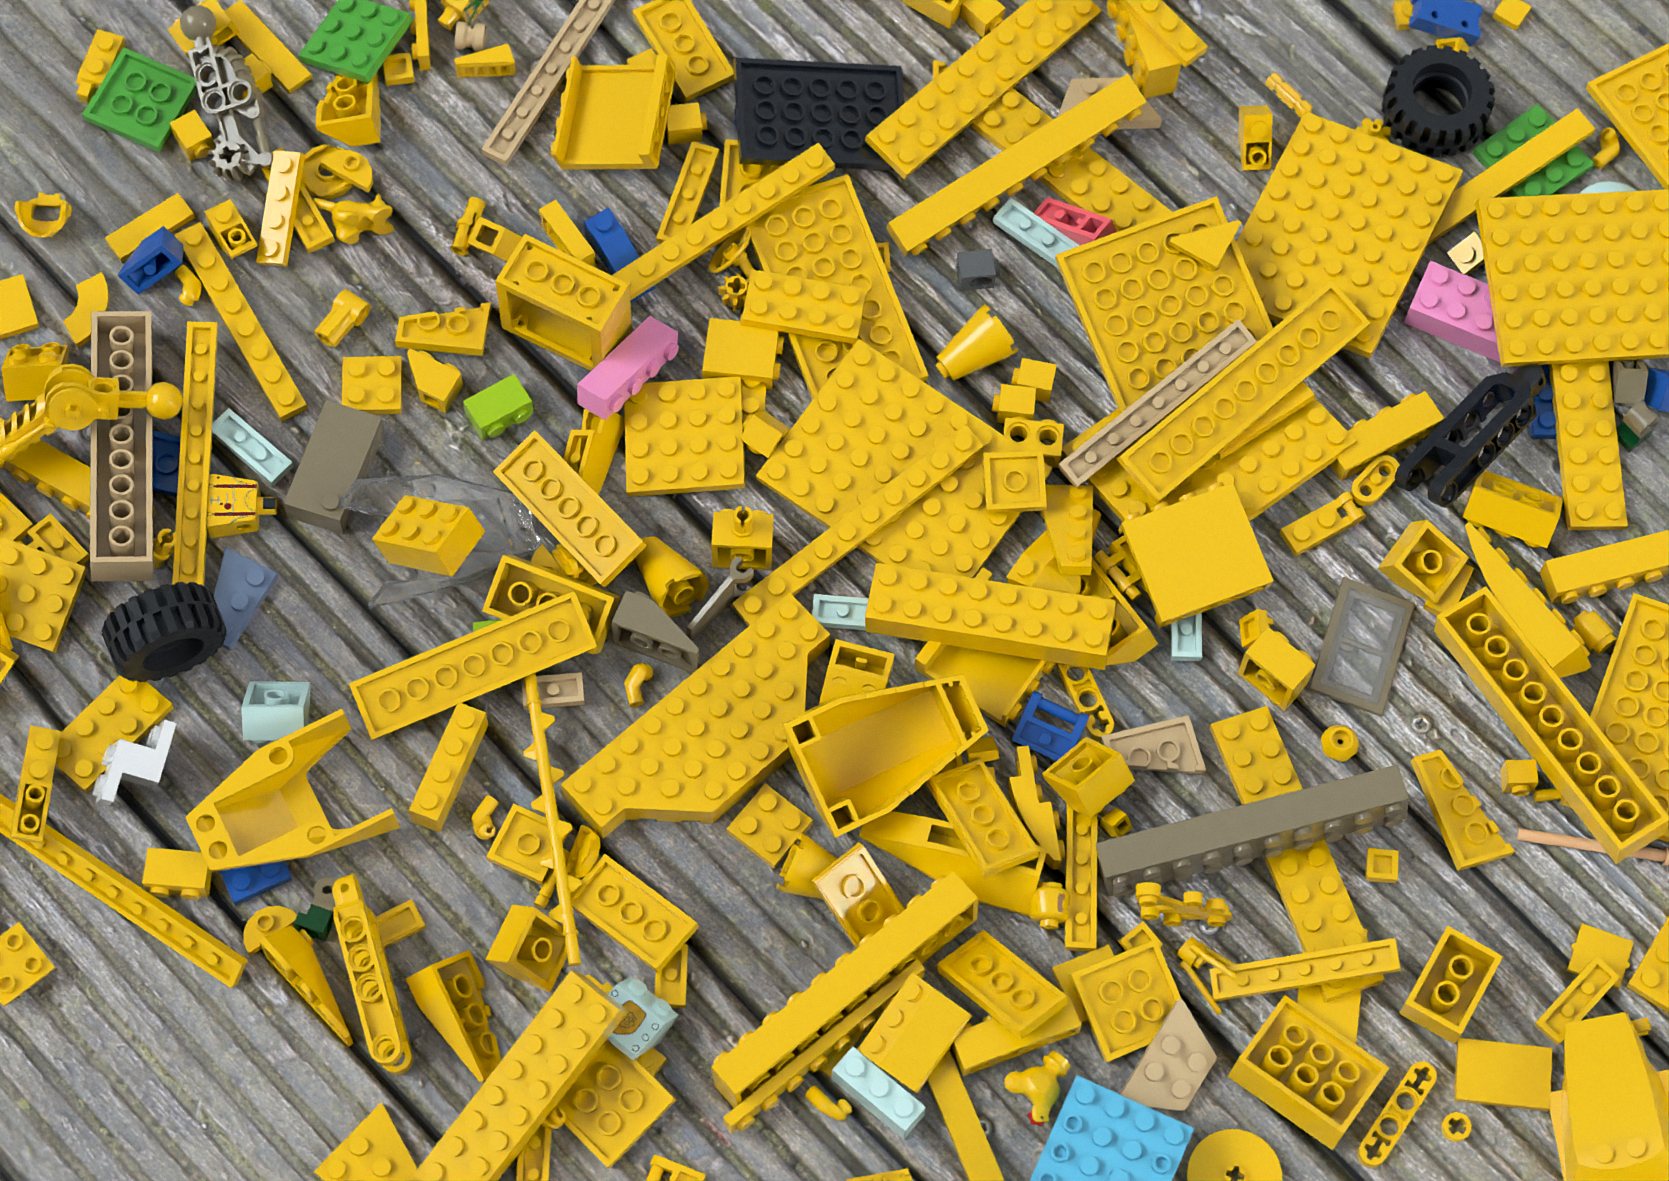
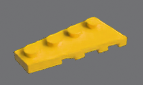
[1410,749,1515,871]

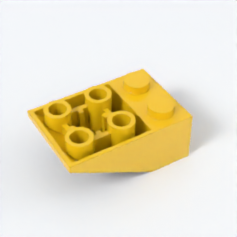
[819,639,895,705]

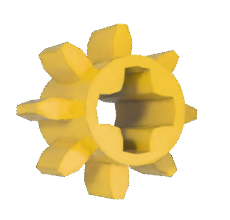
[719,273,750,311]

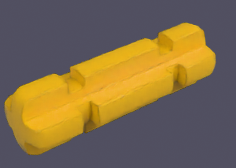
[1265,72,1313,118]
[552,544,584,579]

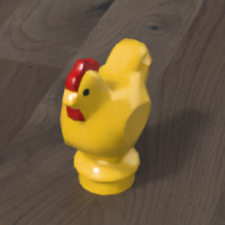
[1004,1050,1071,1127]

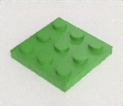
[298,0,414,83]
[82,47,198,153]
[1472,104,1594,197]

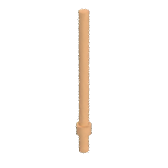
[1516,828,1669,866]

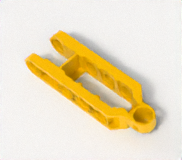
[332,873,414,1075]

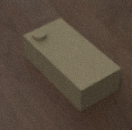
[283,400,385,534]

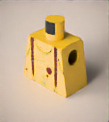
[207,474,277,538]

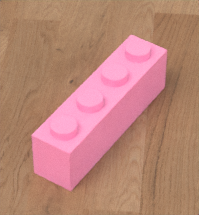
[577,316,679,420]

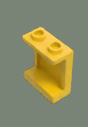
[702,318,784,390]

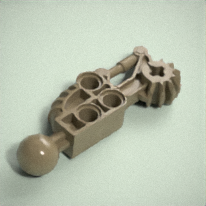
[180,6,273,182]

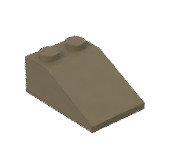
[612,591,700,673]

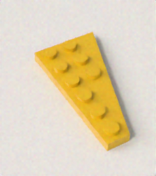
[314,1102,420,1181]

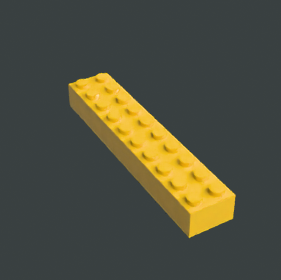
[1434,586,1669,864]
[711,871,978,1108]

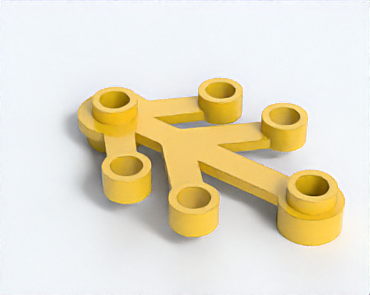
[1136,882,1232,927]

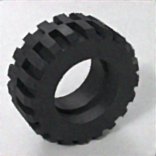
[1381,45,1495,158]
[102,582,227,682]

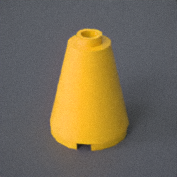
[935,304,1019,381]
[635,536,710,618]
[776,833,838,900]

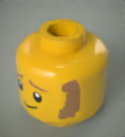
[1029,882,1070,930]

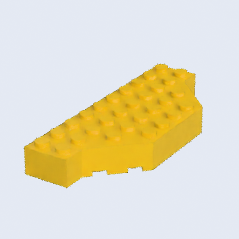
[561,592,830,839]

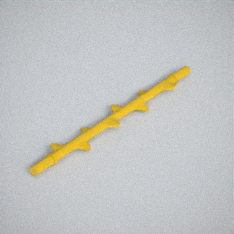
[523,673,582,967]

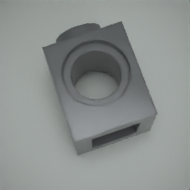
[956,249,1000,291]

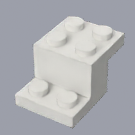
[92,720,176,807]

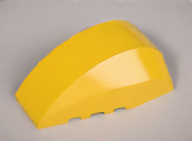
[782,674,989,838]

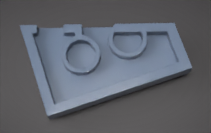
[213,547,278,651]

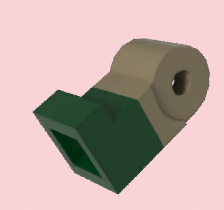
[1616,400,1659,453]
[294,877,336,942]

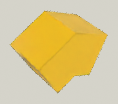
[1099,807,1133,838]

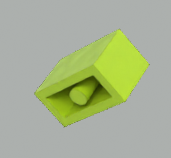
[463,374,534,441]

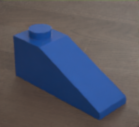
[584,208,656,302]

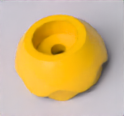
[1321,725,1359,762]

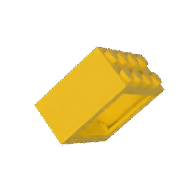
[495,234,632,371]

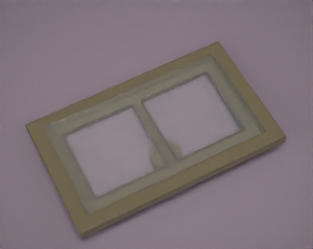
[1309,577,1415,717]

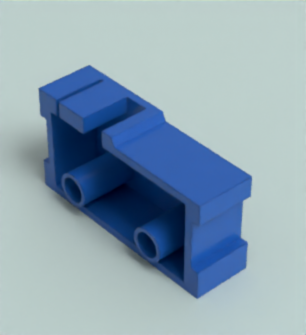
[1409,0,1483,46]

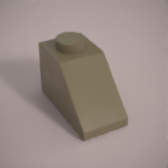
[1608,359,1649,407]

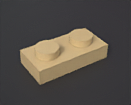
[521,672,585,710]

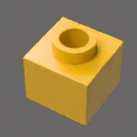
[1500,759,1539,796]

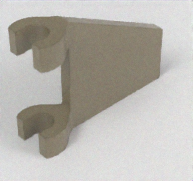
[687,557,754,641]

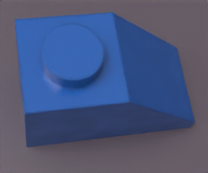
[118,226,183,295]

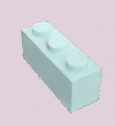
[831,1047,926,1140]

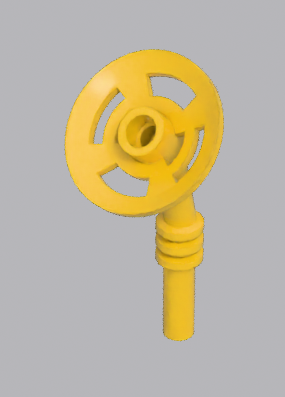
[708,227,786,335]

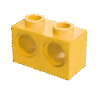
[1003,416,1064,467]

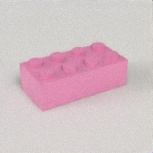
[1404,261,1512,367]

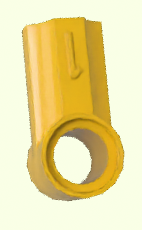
[314,289,371,348]

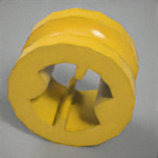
[1441,1112,1472,1142]

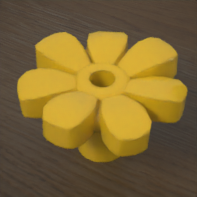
[1355,118,1391,142]

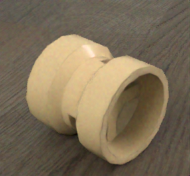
[455,21,487,52]

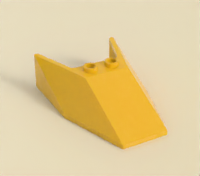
[185,709,400,872]

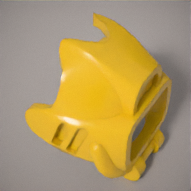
[15,193,72,238]

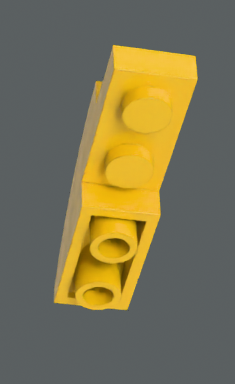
[10,725,61,844]
[1007,745,1065,870]

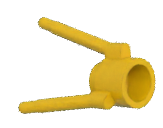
[1177,937,1236,1015]

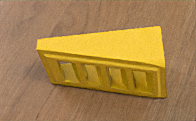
[454,44,516,78]

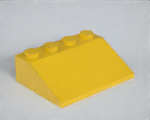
[1227,995,1389,1151]

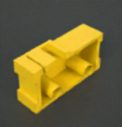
[539,199,597,268]

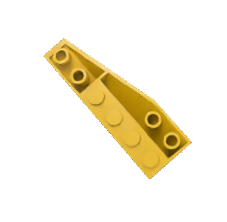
[1465,522,1591,678]
[859,811,1048,916]

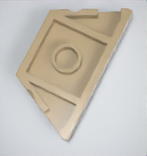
[1057,77,1162,129]
[1119,999,1217,1111]

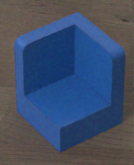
[1644,368,1669,412]

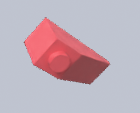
[1033,197,1117,245]

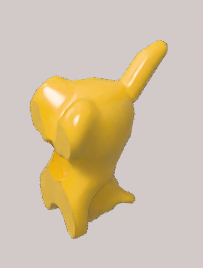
[313,194,394,244]

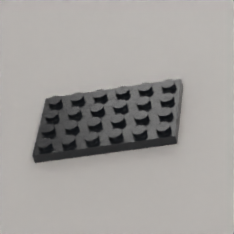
[733,57,905,171]

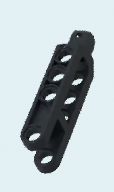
[1394,364,1547,508]

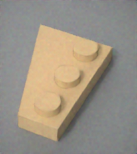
[1101,715,1206,775]

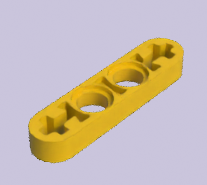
[1056,663,1114,742]
[1357,1061,1437,1168]

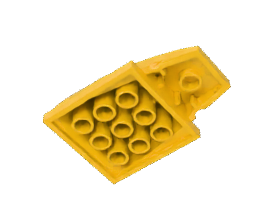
[1549,1012,1669,1181]

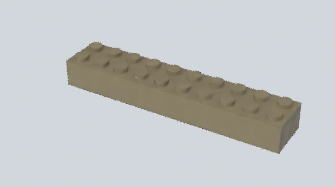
[1095,764,1409,897]

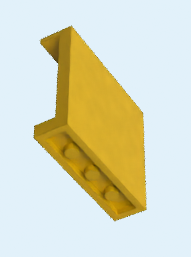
[551,55,676,170]
[1118,482,1274,629]
[915,568,1057,727]

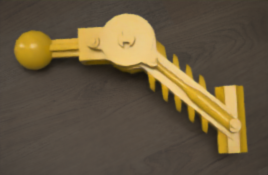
[0,364,183,467]

